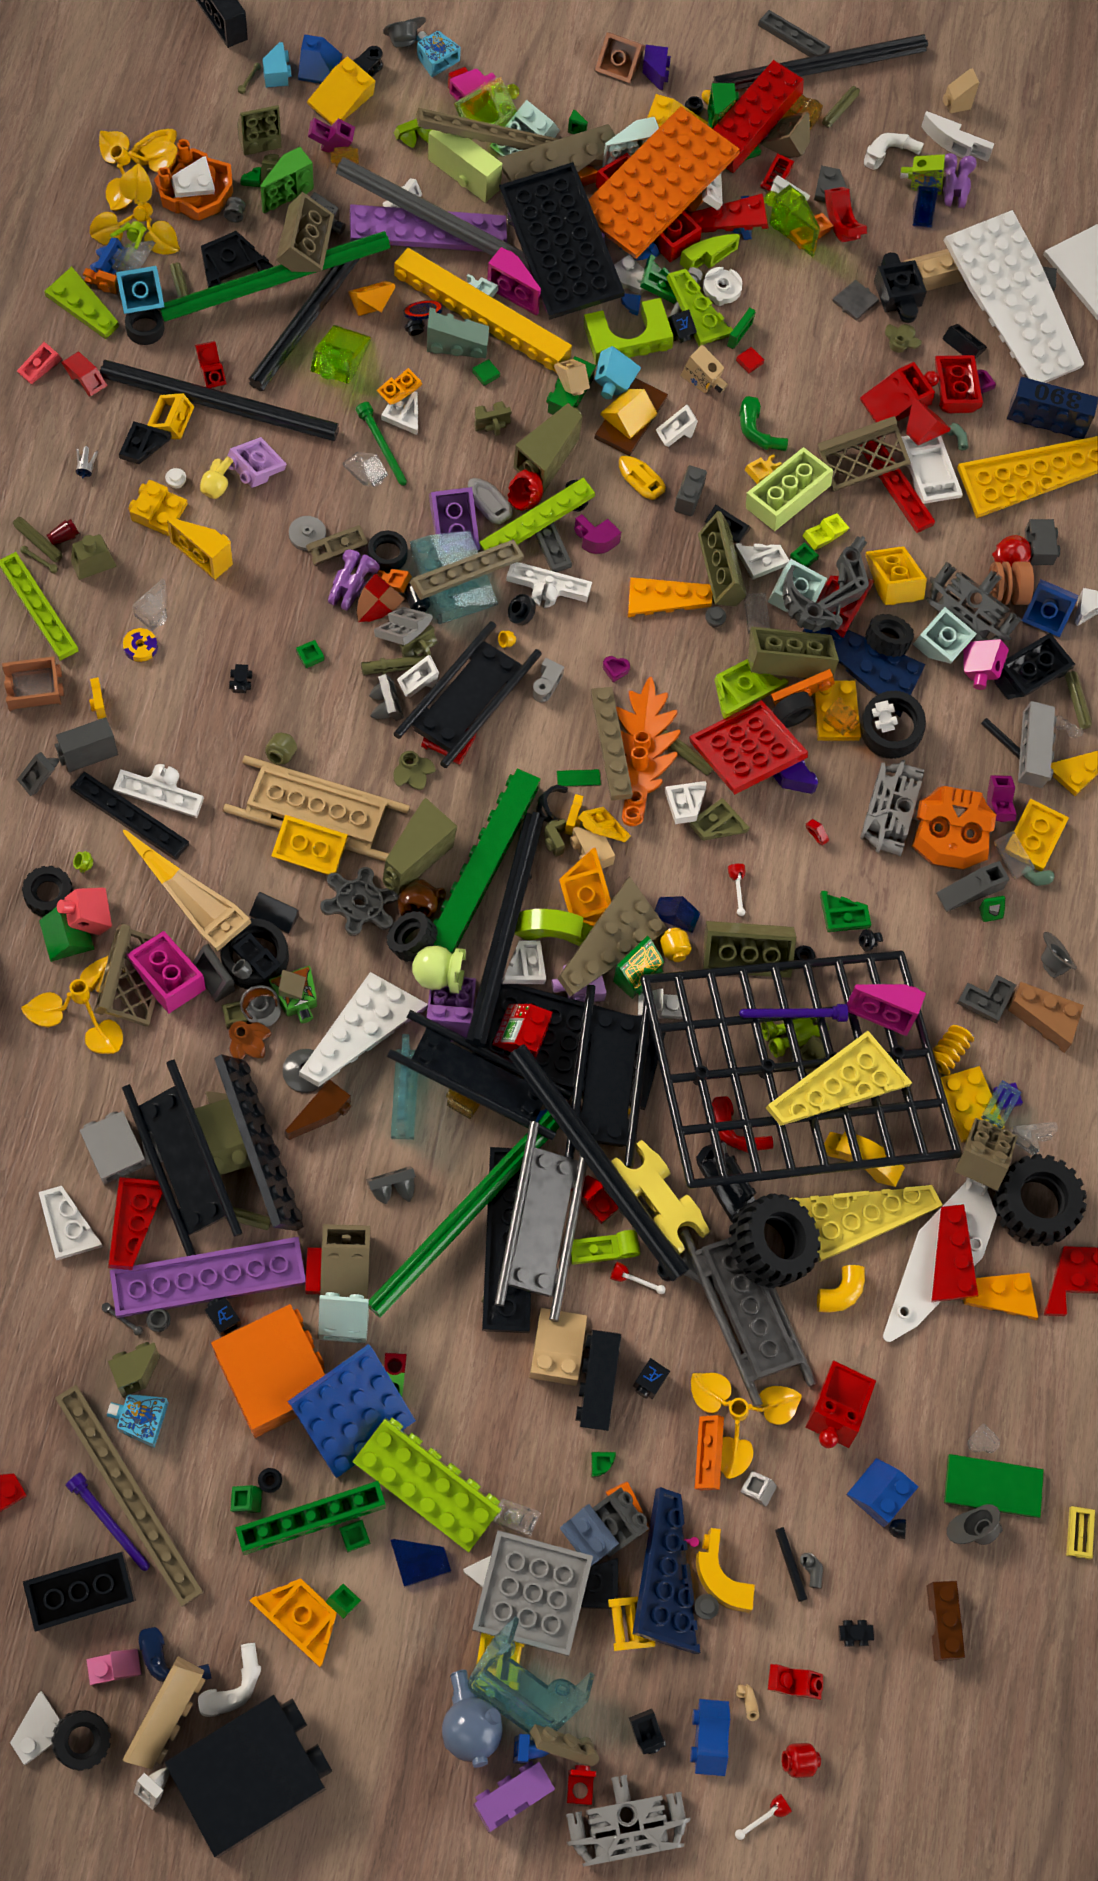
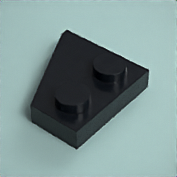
[119,421,172,464]

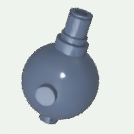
[442,1670,503,1768]

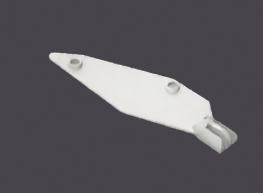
[883,1177,997,1342]

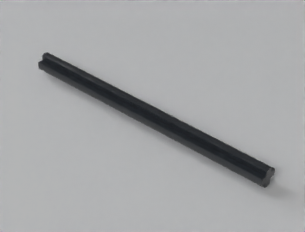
[712,34,928,90]
[248,259,359,391]
[100,360,339,441]
[465,811,544,1048]
[508,1044,689,1282]

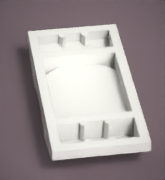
[902,436,963,504]

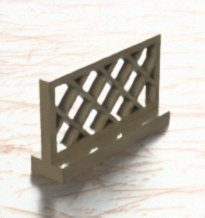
[817,416,911,492]
[94,923,156,1027]

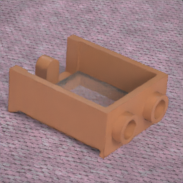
[2,657,64,711]

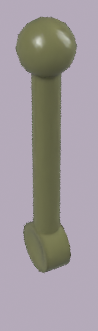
[238,63,261,94]
[20,546,58,573]

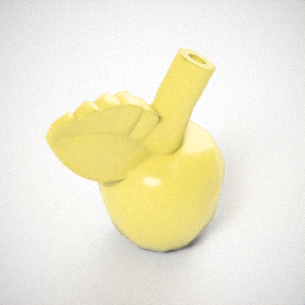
[200,456,233,499]

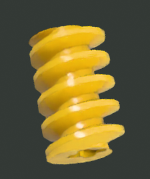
[933,1025,974,1075]

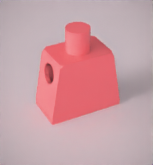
[57,887,112,936]

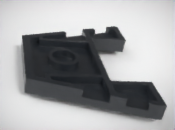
[201,231,274,288]

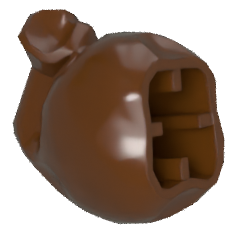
[398,879,446,919]

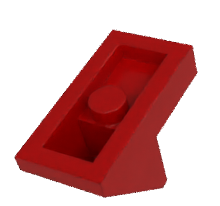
[571,1175,619,1224]

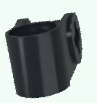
[353,46,383,77]

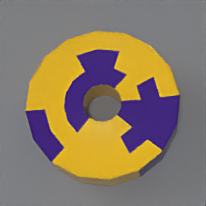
[123,628,158,662]

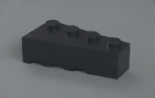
[575,1329,621,1431]

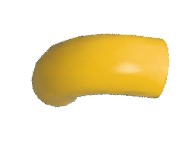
[817,1265,865,1313]

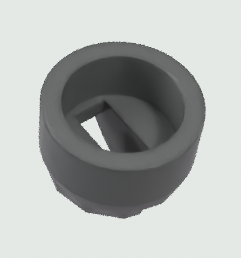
[232,959,252,979]

